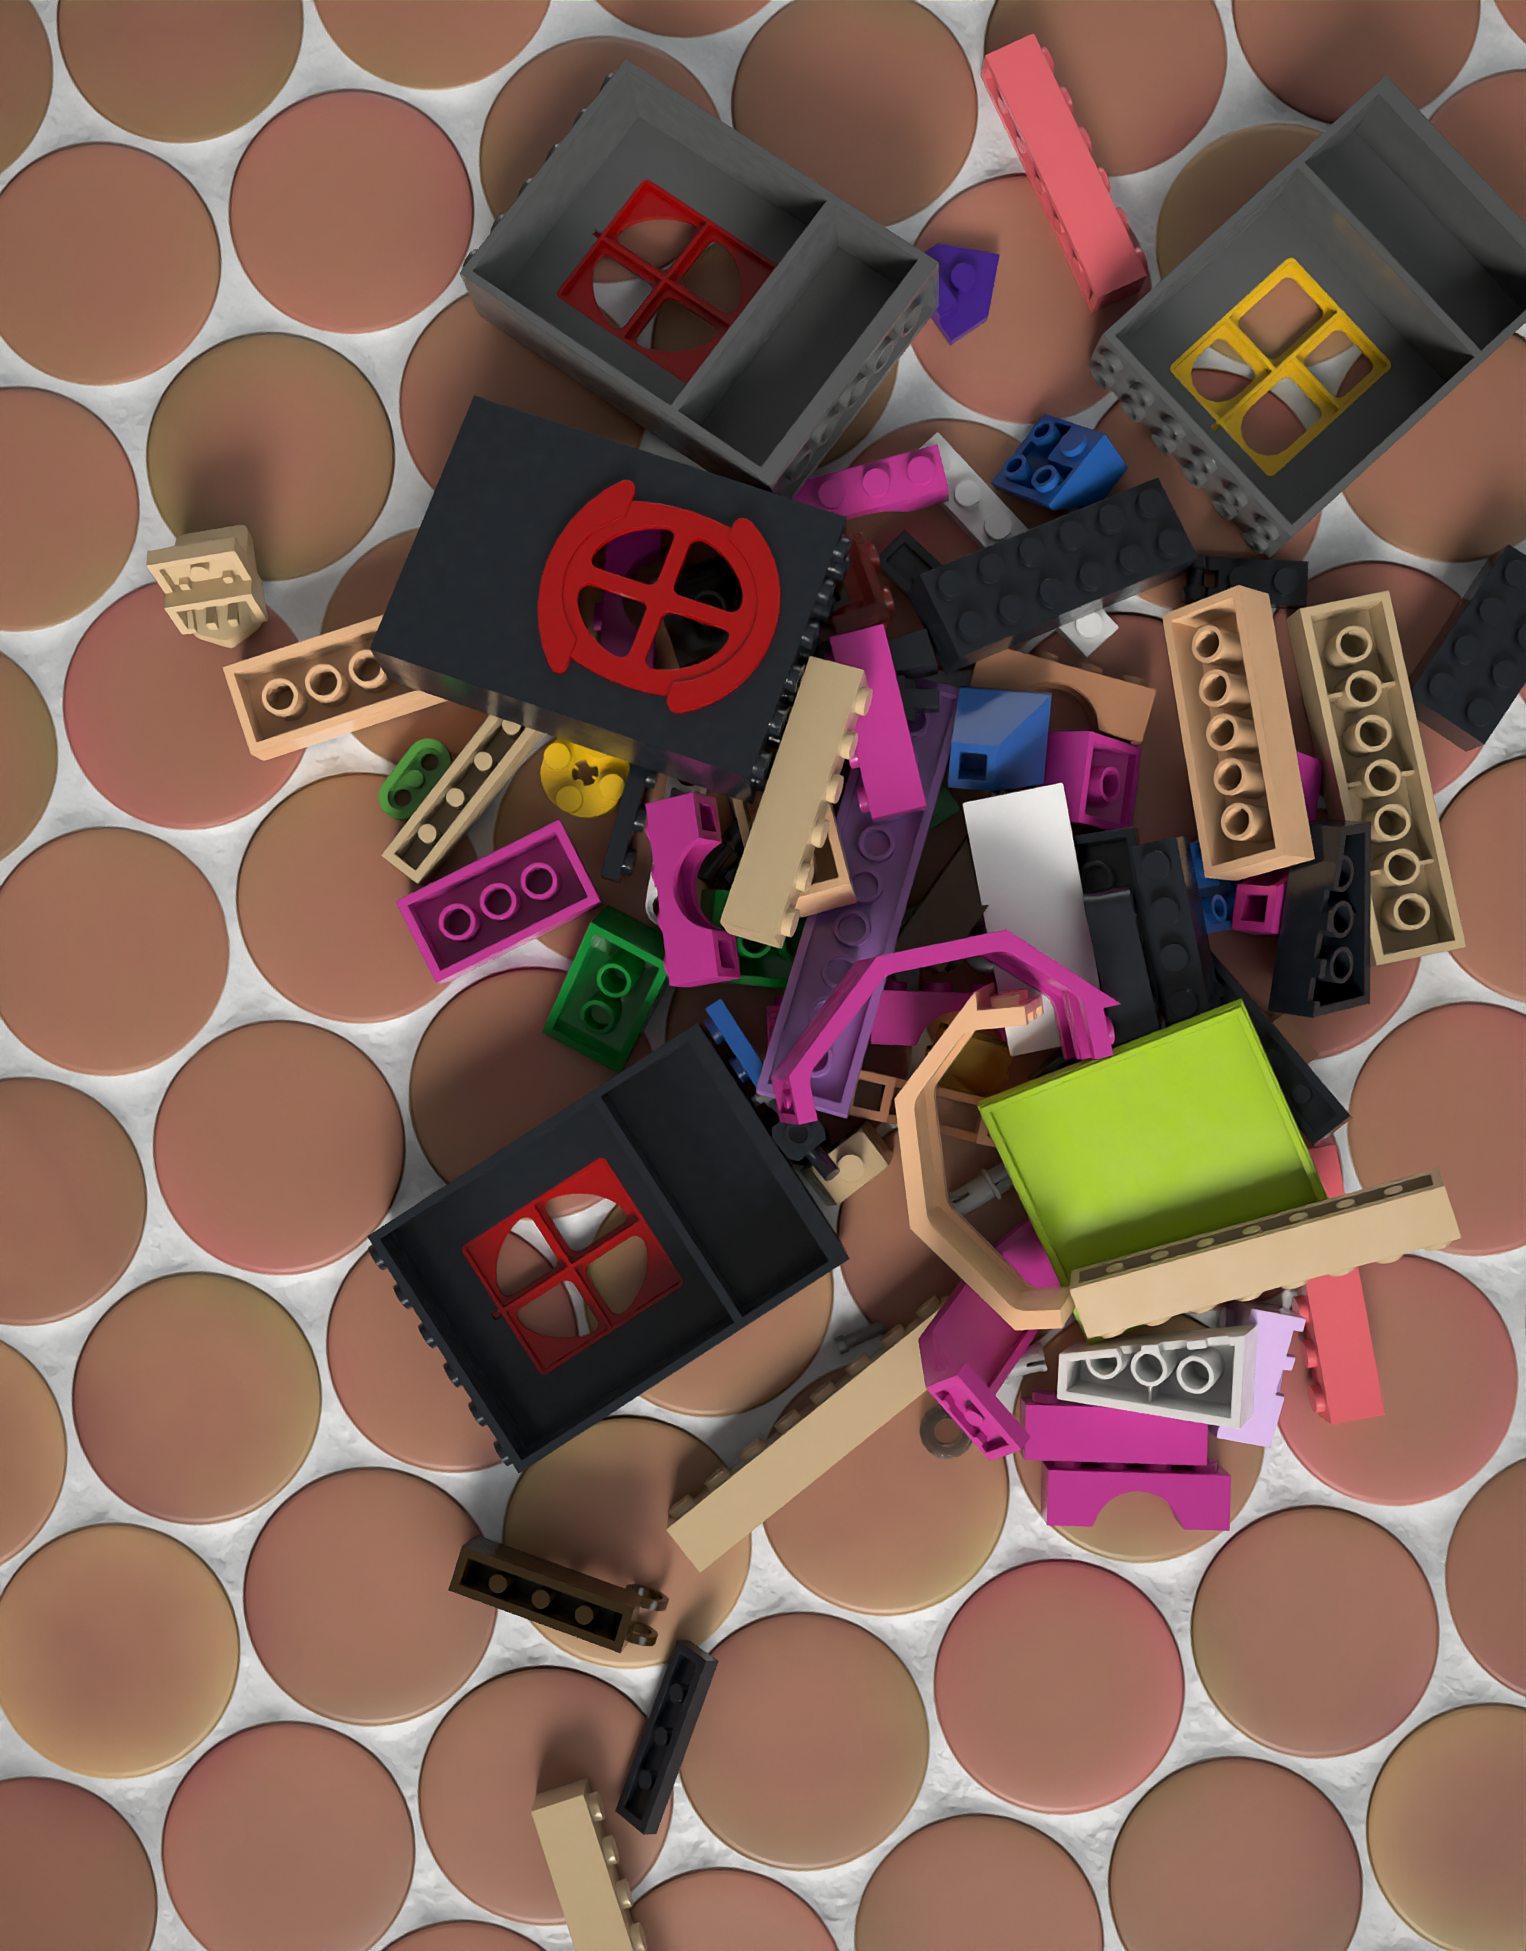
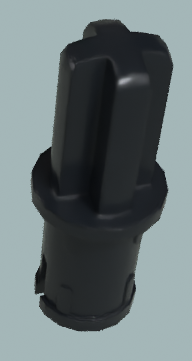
[697,817,744,888]

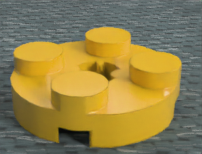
[540,738,630,819]

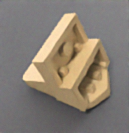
[146,525,268,648]

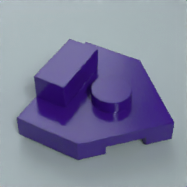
[924,243,1000,346]

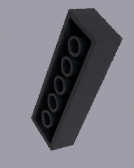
[907,477,1198,674]

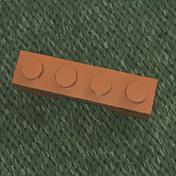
[968,645,1156,746]
[848,1070,996,1147]

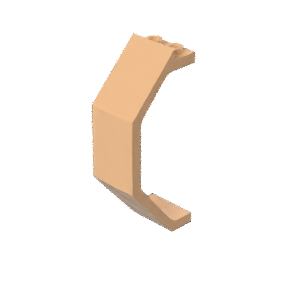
[894,982,1076,1330]

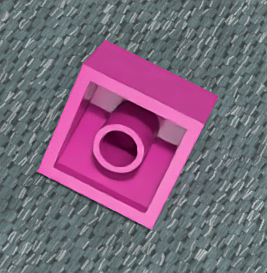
[1039,731,1142,832]

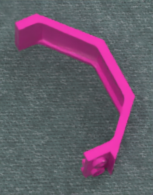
[771,930,1120,1125]
[918,1216,1061,1461]

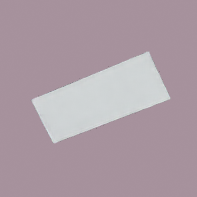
[963,783,1105,1056]

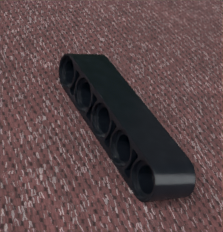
[1083,884,1162,1048]

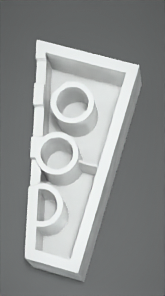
[1057,1324,1258,1429]

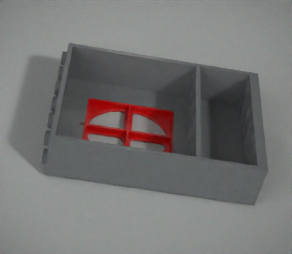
[459,59,939,499]

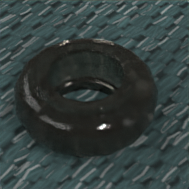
[919,1404,973,1459]

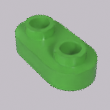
[379,739,453,821]

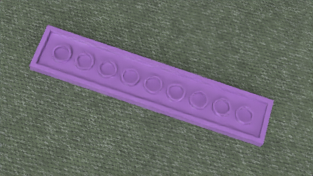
[756,678,959,1118]

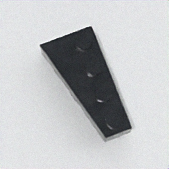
[1268,819,1371,1018]

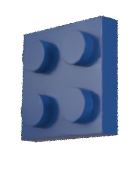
[703,999,764,1086]

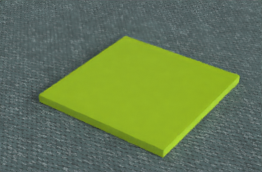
[977,998,1329,1345]

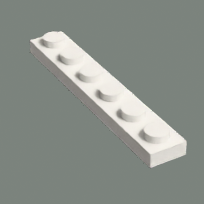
[920,432,1119,660]

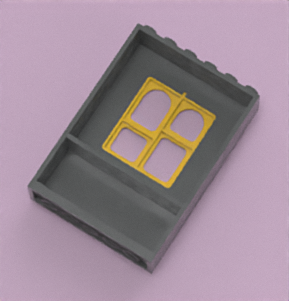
[1088,75,1526,559]

